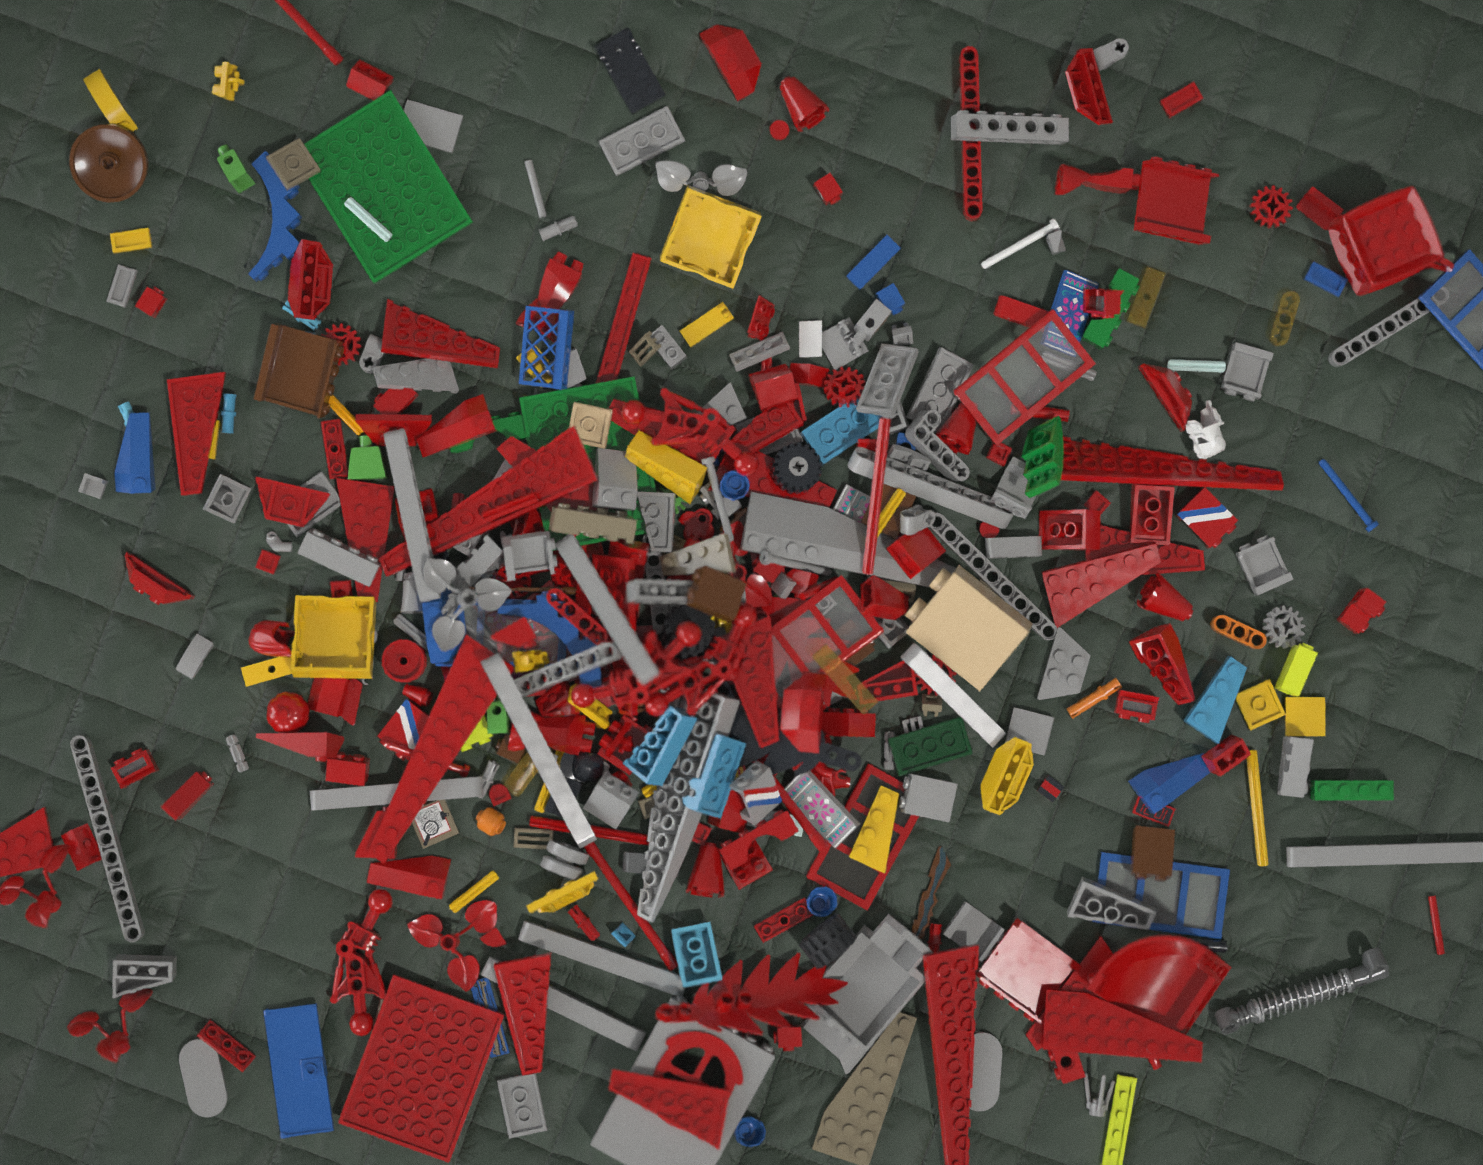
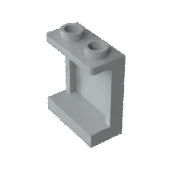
[1220,342,1274,402]
[502,531,557,581]
[1236,535,1293,596]
[583,772,638,829]
[899,773,958,822]

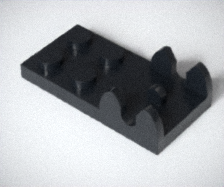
[594,27,666,115]

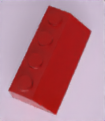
[608,538,650,623]

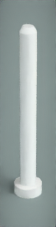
[981,218,1060,269]

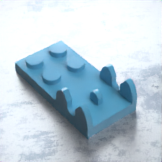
[800,399,883,466]
[683,734,746,818]

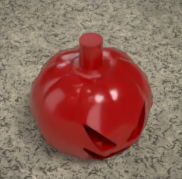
[266,691,310,733]

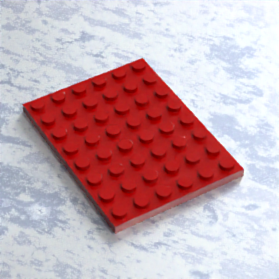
[338,974,504,1163]

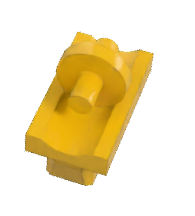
[212,62,245,101]
[512,650,549,672]

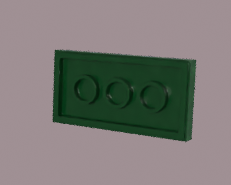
[887,717,973,776]

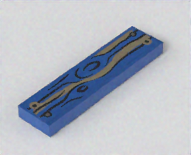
[471,977,510,1058]

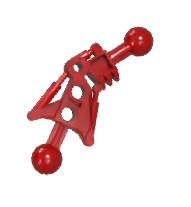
[621,388,759,476]
[645,603,757,716]
[571,622,701,708]
[330,889,393,1036]

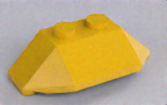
[980,737,1034,815]

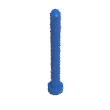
[1319,459,1379,532]

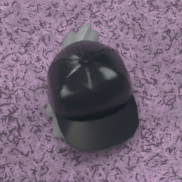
[560,751,610,783]

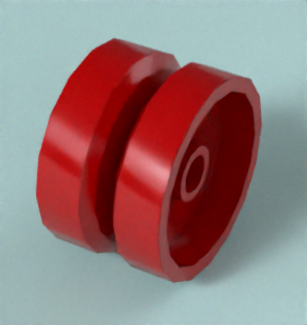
[382,640,427,682]

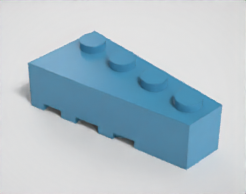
[1183,657,1247,744]
[622,706,698,786]

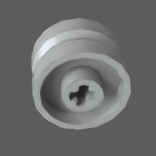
[540,839,590,880]

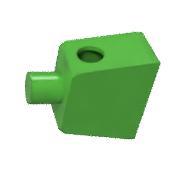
[217,145,255,193]
[348,436,387,481]
[487,695,513,734]

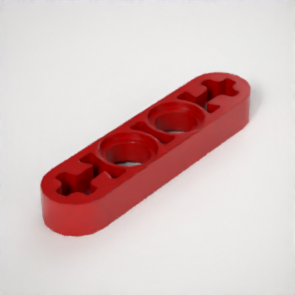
[546,588,609,646]

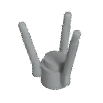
[1084,1072,1115,1117]

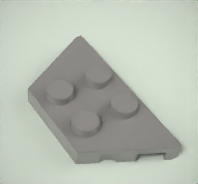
[1036,627,1091,700]

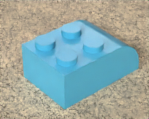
[672,922,722,988]

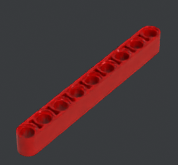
[959,46,982,221]

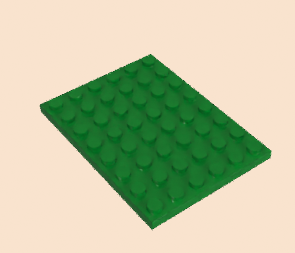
[304,90,473,284]
[519,376,656,551]

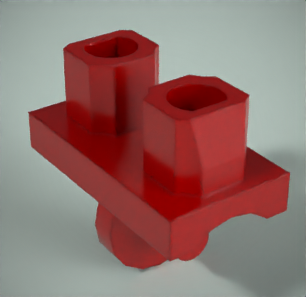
[599,720,634,758]

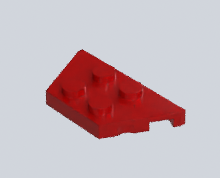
[355,414,432,446]
[256,477,331,528]

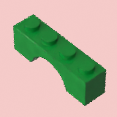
[1081,268,1140,350]
[450,412,527,454]
[1311,780,1394,800]

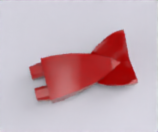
[1055,164,1141,195]
[516,252,583,343]
[508,710,596,756]

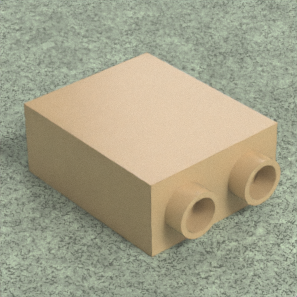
[905,565,1033,691]

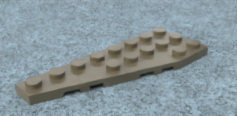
[812,1012,917,1165]

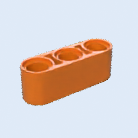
[1210,615,1267,649]

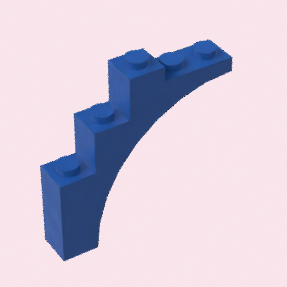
[248,151,302,282]
[498,591,602,688]

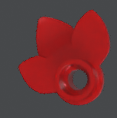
[678,508,715,541]

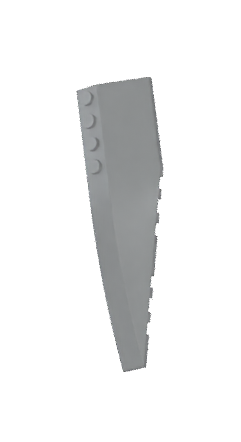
[740,492,956,588]
[637,681,740,922]

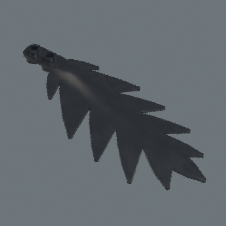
[723,681,862,776]

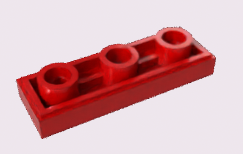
[321,419,349,480]
[754,897,813,943]
[197,1020,256,1072]

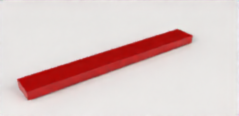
[596,253,652,383]

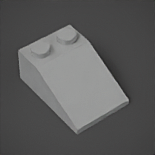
[592,448,637,511]

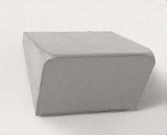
[770,572,797,599]

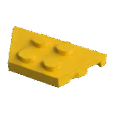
[527,871,598,913]

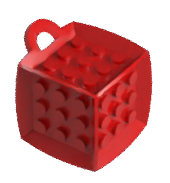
[1328,186,1454,296]

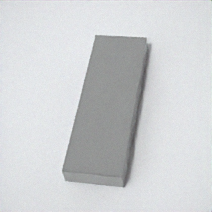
[729,332,790,372]

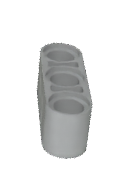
[985,536,1042,559]

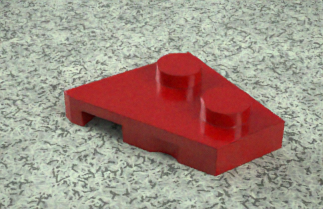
[339,678,363,726]
[535,681,580,718]

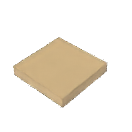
[569,402,613,449]

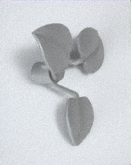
[656,160,747,196]
[423,558,512,652]

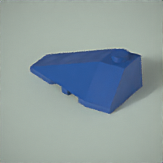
[114,412,156,494]
[1128,753,1210,814]

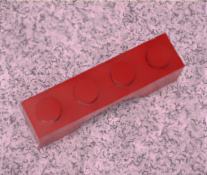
[719,810,799,871]

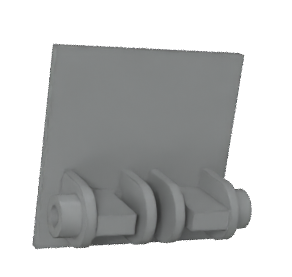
[822,317,868,370]

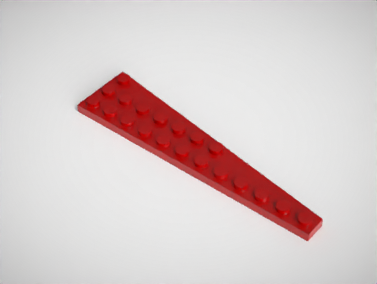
[379,426,598,577]

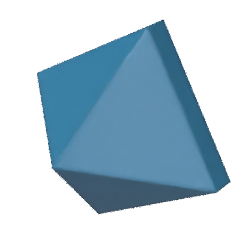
[611,922,636,947]

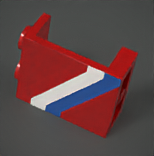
[1175,487,1238,549]
[378,699,430,761]

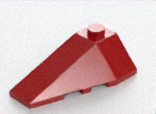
[1129,623,1195,705]
[256,732,344,762]

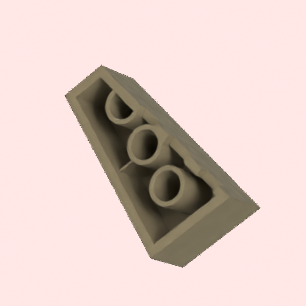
[549,503,637,544]

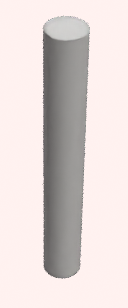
[525,160,547,218]

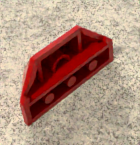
[699,24,762,102]
[1065,48,1113,125]
[288,239,333,320]
[1138,363,1192,432]
[125,552,195,605]
[780,673,827,753]

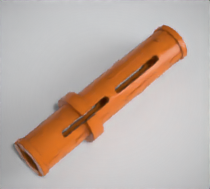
[1066,677,1122,719]

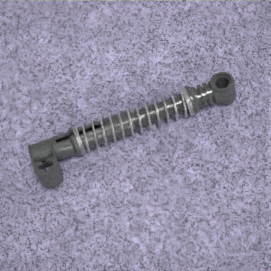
[1214,948,1389,1034]

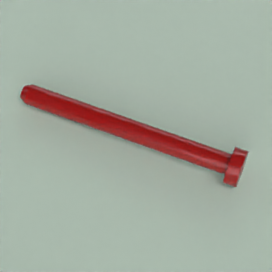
[386,742,470,778]

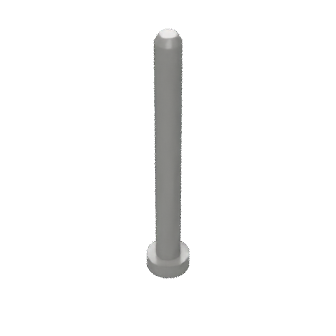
[701,456,734,542]
[760,551,832,576]

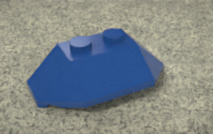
[422,587,467,664]

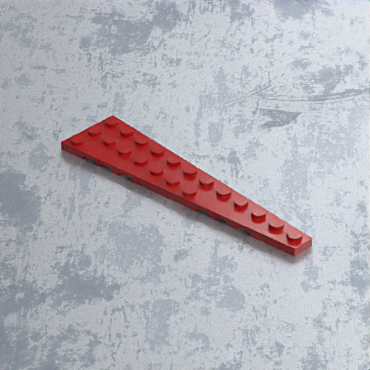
[1061,436,1284,491]
[368,634,515,864]
[923,944,979,1165]

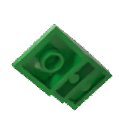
[1022,416,1064,499]

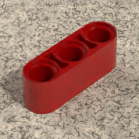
[993,295,1049,332]

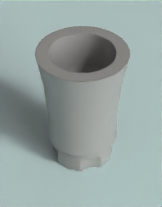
[400,572,423,614]

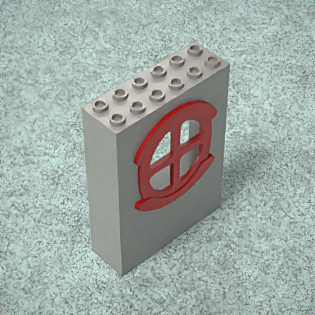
[590,995,775,1165]

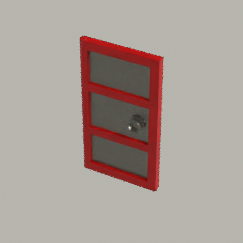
[806,764,919,910]

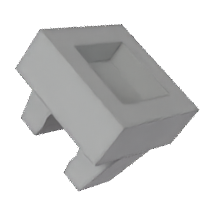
[892,322,913,346]

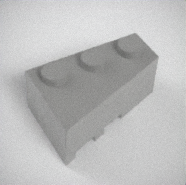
[696,382,746,426]
[451,535,505,593]
[1277,736,1314,798]

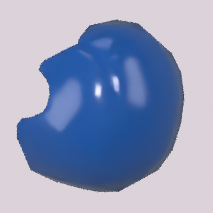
[720,470,750,501]
[806,886,838,917]
[734,1116,766,1147]

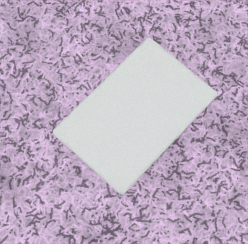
[799,321,822,357]

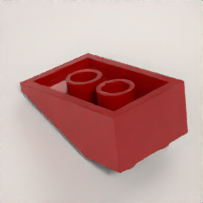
[1130,484,1175,545]
[1039,509,1101,550]

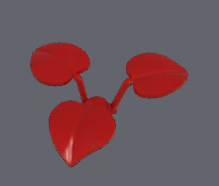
[684,521,772,608]
[0,844,71,928]
[407,900,497,992]
[67,989,153,1062]

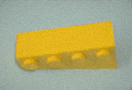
[625,431,707,504]

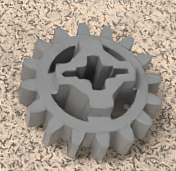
[1262,606,1305,649]

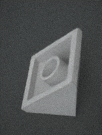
[203,474,251,523]
[864,617,909,649]

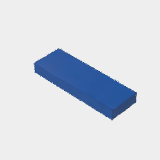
[846,235,901,290]

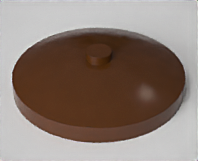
[69,124,148,202]

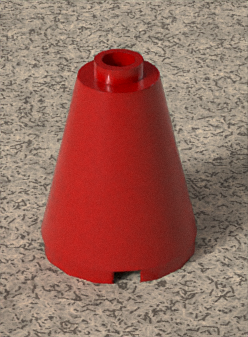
[780,76,829,132]
[1137,573,1193,621]
[686,843,725,898]

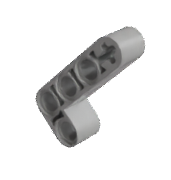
[905,409,970,482]

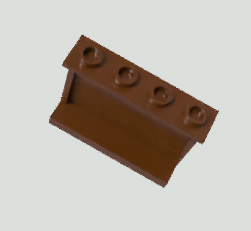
[254,323,344,418]

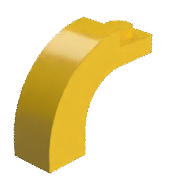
[83,69,138,132]

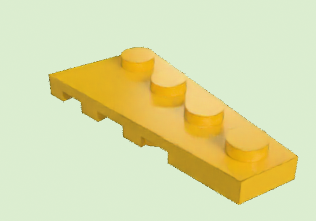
[849,786,899,874]

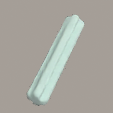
[344,197,392,242]
[1167,359,1226,372]

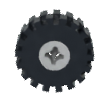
[771,442,822,494]

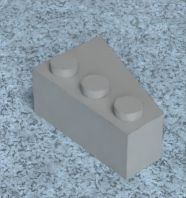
[113,954,177,998]

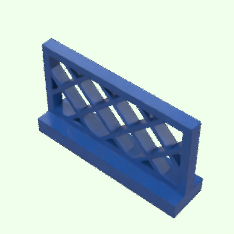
[519,306,574,390]

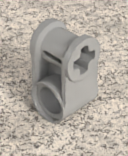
[1093,38,1129,71]
[359,334,385,374]
[900,504,936,535]

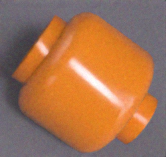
[476,807,506,836]

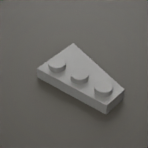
[637,492,676,553]

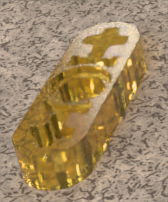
[1270,291,1300,347]

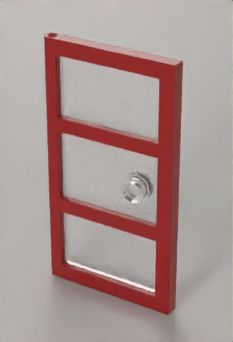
[953,309,1096,446]
[772,575,884,709]

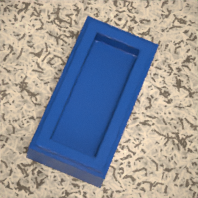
[1304,261,1348,297]

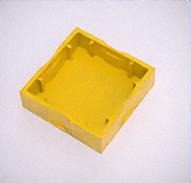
[660,185,762,288]
[290,595,376,679]

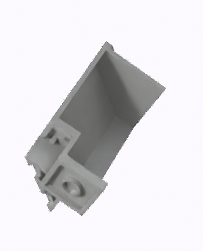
[801,914,933,1061]

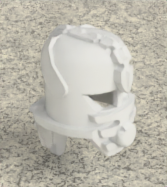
[1186,400,1226,459]

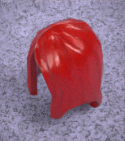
[248,620,295,657]

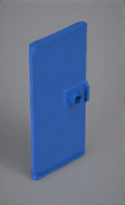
[263,1003,334,1139]

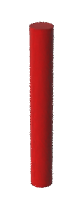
[799,576,838,600]
[1428,895,1445,955]

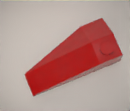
[416,394,497,458]
[367,856,451,899]

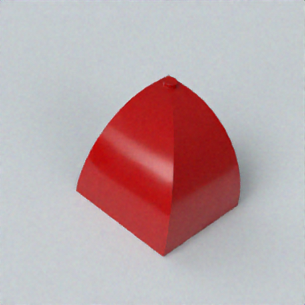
[1088,936,1232,1035]

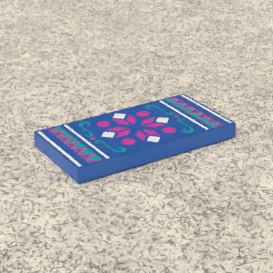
[1040,270,1099,357]

